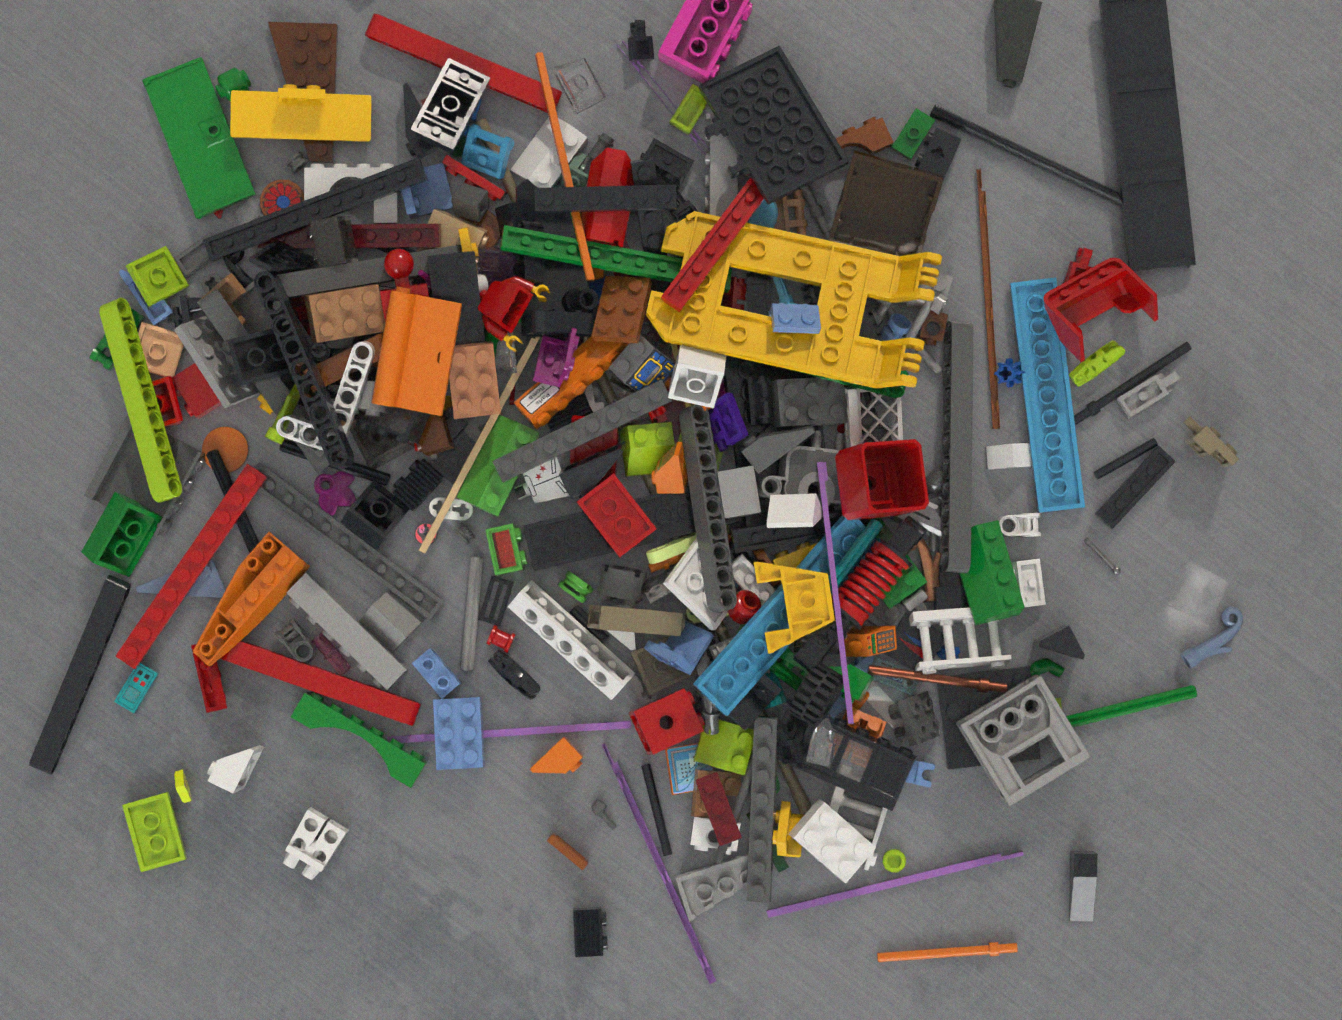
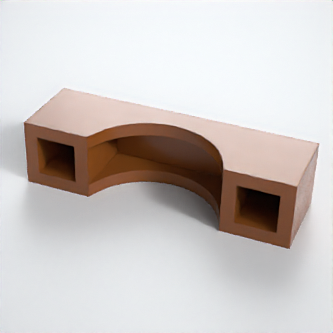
[814,117,894,182]

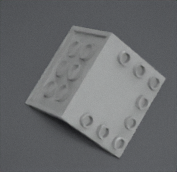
[174,281,314,408]

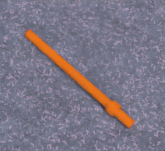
[877,942,1018,962]

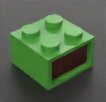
[485,523,528,576]

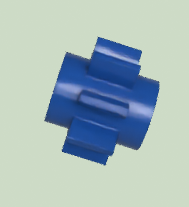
[994,358,1025,388]

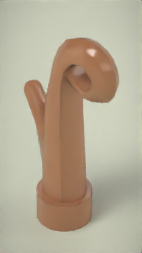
[911,538,941,602]

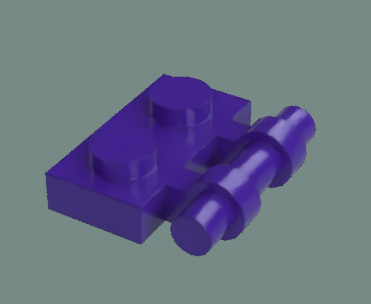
[708,393,748,452]

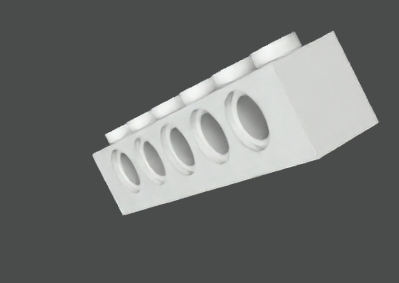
[508,580,635,700]

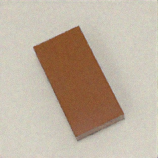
[547,833,589,870]

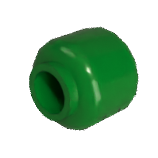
[215,67,251,102]

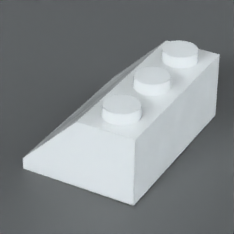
[510,117,588,188]
[207,745,264,793]

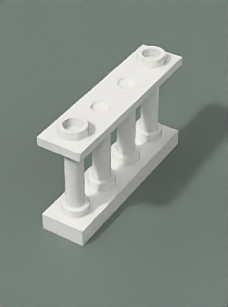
[909,607,1011,674]
[828,763,887,871]

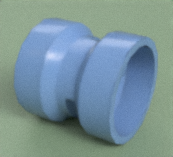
[880,313,911,341]

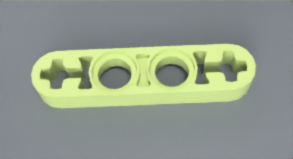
[646,525,730,564]

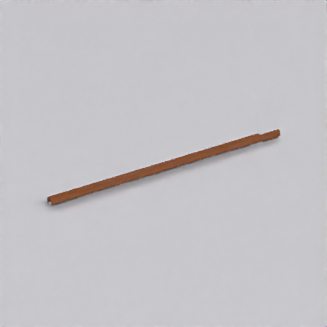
[976,168,1000,429]

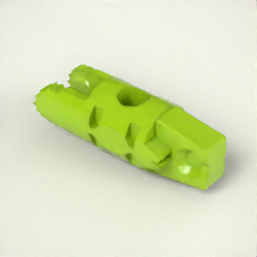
[1069,340,1126,387]

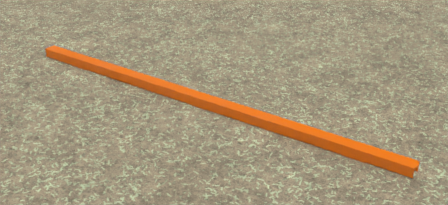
[535,52,595,281]

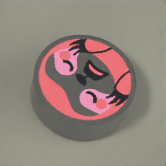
[414,523,438,545]

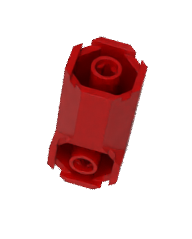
[581,148,633,248]

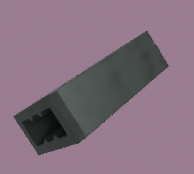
[994,0,1042,88]

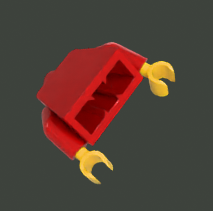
[478,276,550,352]

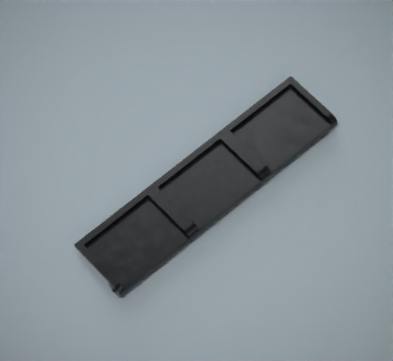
[1099,0,1196,271]

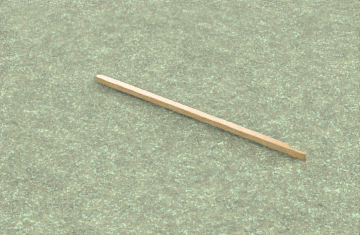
[419,337,540,553]

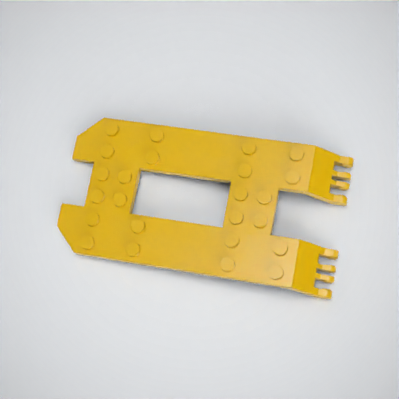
[646,211,942,389]

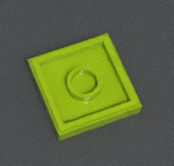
[126,246,189,307]

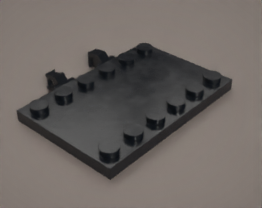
[699,45,849,205]

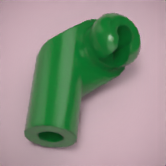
[1030,658,1065,678]

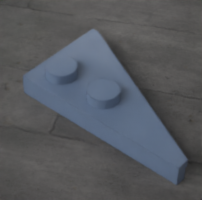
[136,557,226,598]

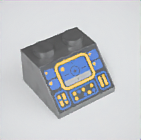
[609,333,676,392]

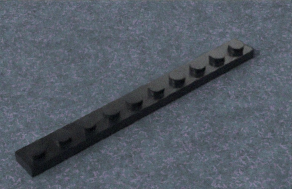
[203,157,428,262]

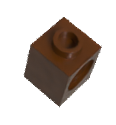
[918,311,948,346]

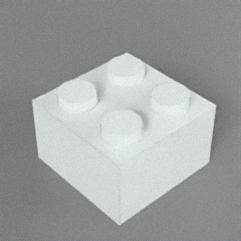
[668,345,726,408]

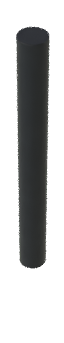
[641,764,672,856]

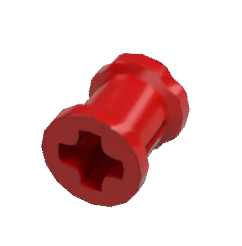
[486,625,516,653]

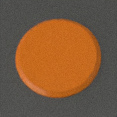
[202,427,248,473]

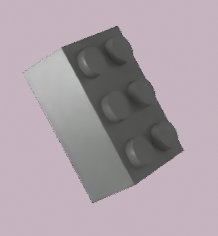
[771,378,847,429]

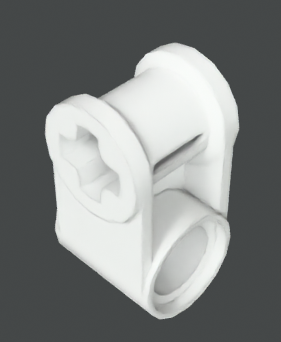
[998,513,1041,537]

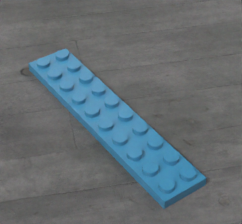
[1009,277,1085,513]
[693,515,877,716]

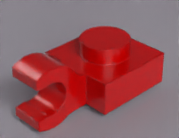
[1064,248,1093,283]
[646,406,668,424]

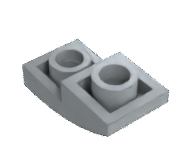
[585,382,605,412]

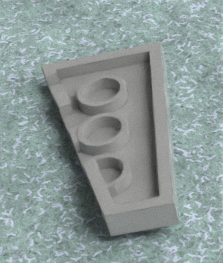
[675,852,749,922]

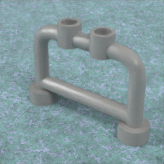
[871,286,948,371]

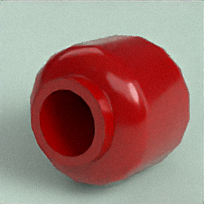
[727,590,762,625]

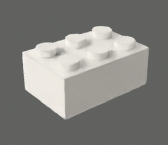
[788,799,876,883]

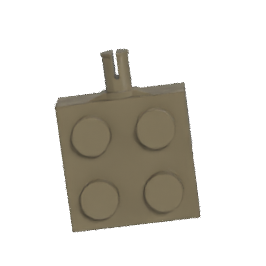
[1183,416,1239,468]

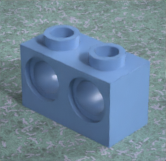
[412,648,461,699]

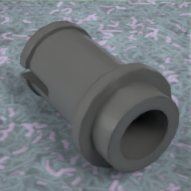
[587,133,614,160]

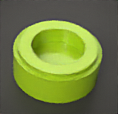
[882,849,906,873]

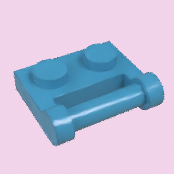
[461,124,514,179]

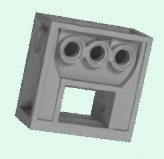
[956,674,1090,806]

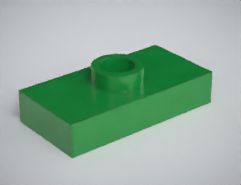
[891,108,936,160]

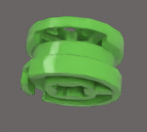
[558,570,594,604]

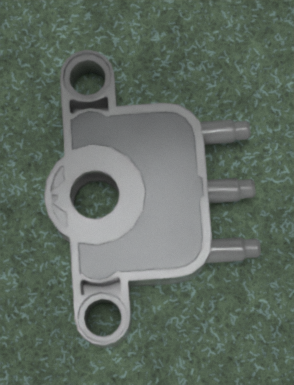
[756,428,844,507]

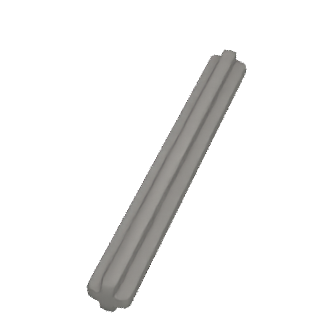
[461,556,483,671]

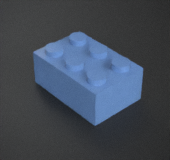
[433,697,485,770]

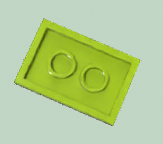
[122,792,187,872]

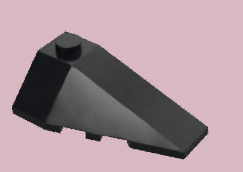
[249,240,318,275]

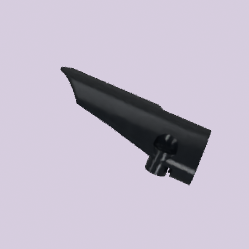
[516,179,598,337]

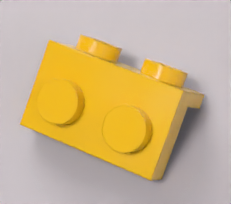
[773,801,804,857]

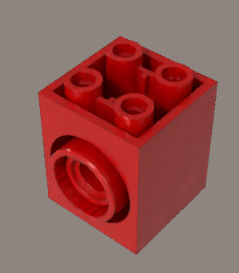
[628,688,705,755]

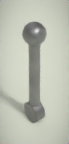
[1084,537,1121,575]

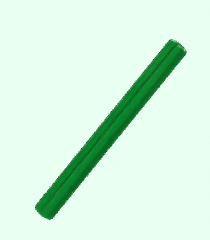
[1066,685,1197,728]

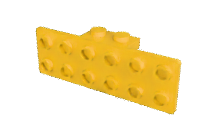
[230,84,371,142]

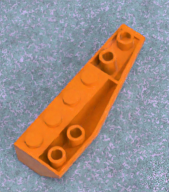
[193,532,310,667]

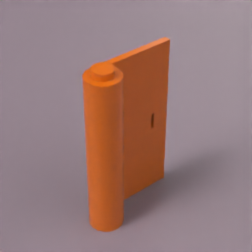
[371,286,462,416]

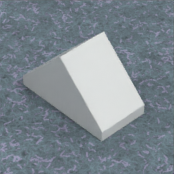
[986,443,1032,470]

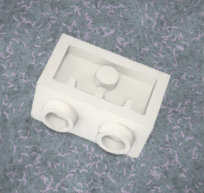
[1011,559,1046,607]

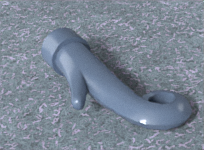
[1180,607,1243,669]

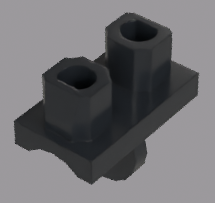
[167,295,202,328]

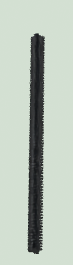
[930,104,1122,207]

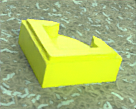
[174,769,192,803]

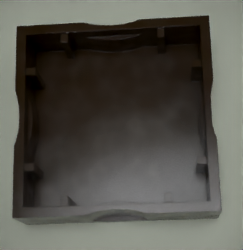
[828,150,944,256]

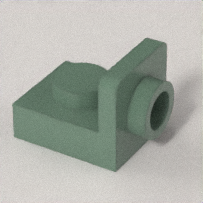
[561,151,589,187]

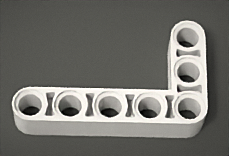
[276,341,375,451]

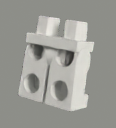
[283,807,349,880]

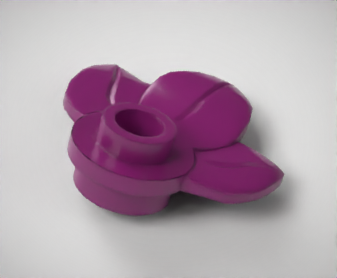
[314,471,356,515]

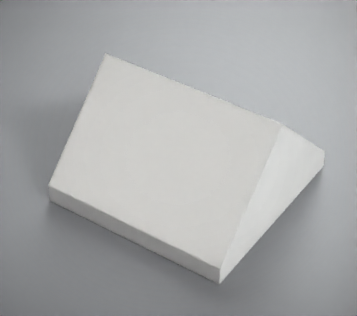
[767,494,823,528]

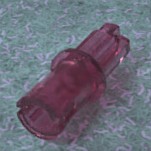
[311,633,351,675]

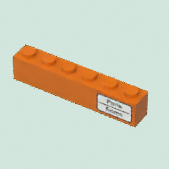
[514,336,629,430]

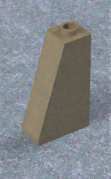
[587,604,685,636]

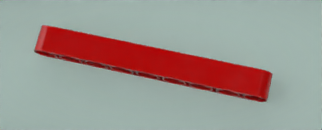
[365,13,562,113]
[220,640,421,726]

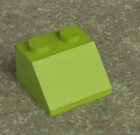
[619,422,675,477]
[693,719,754,775]

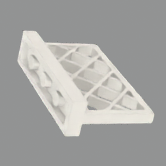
[844,386,903,480]

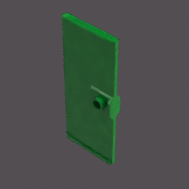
[142,57,256,219]

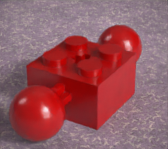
[379,249,429,322]

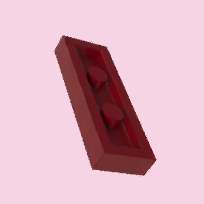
[695,772,742,847]

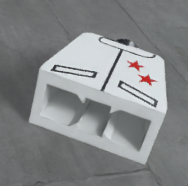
[514,457,570,504]

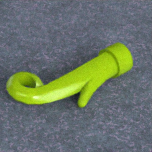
[265,375,304,445]

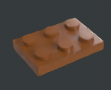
[592,276,652,343]

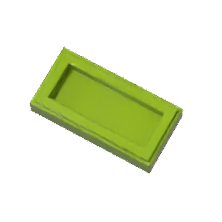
[669,84,708,135]

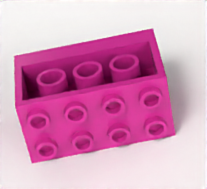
[658,0,753,83]

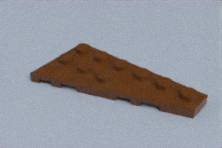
[268,22,338,163]

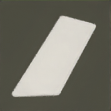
[867,681,903,730]

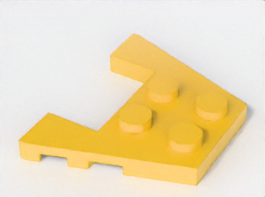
[754,561,835,654]

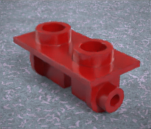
[722,277,747,311]

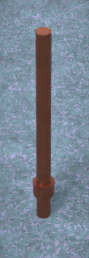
[868,665,1007,693]

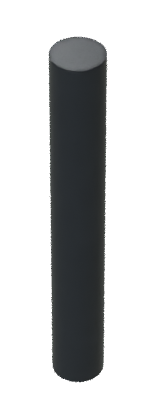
[1093,438,1158,480]

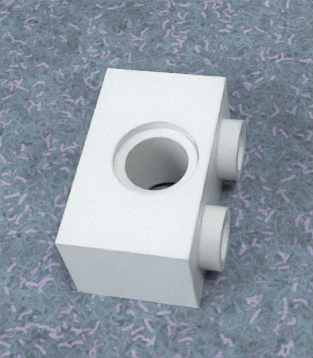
[690,817,741,855]

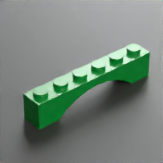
[736,624,874,703]
[291,691,427,788]

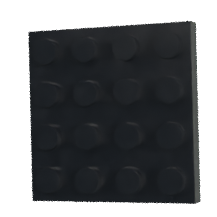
[937,666,1041,770]

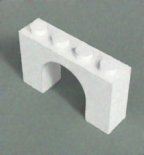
[304,163,399,225]

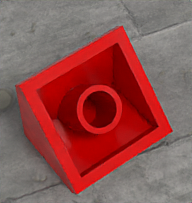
[152,376,183,428]

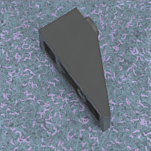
[741,425,815,474]

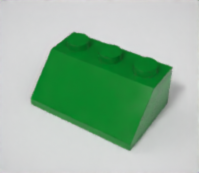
[81,492,163,577]

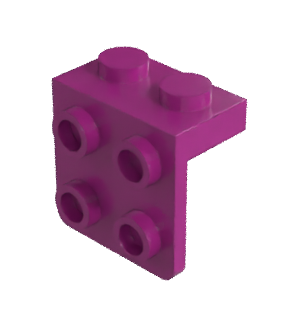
[532,328,579,388]

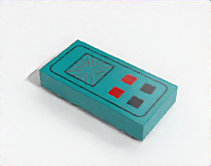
[114,663,159,713]

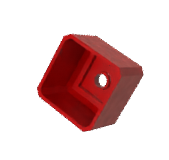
[835,439,929,520]

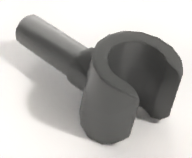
[591,799,616,830]

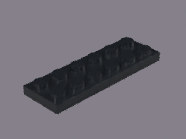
[427,251,485,396]

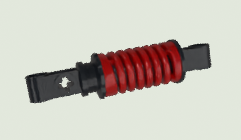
[793,515,927,672]

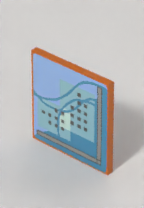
[665,743,714,795]

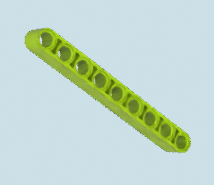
[99,298,182,503]

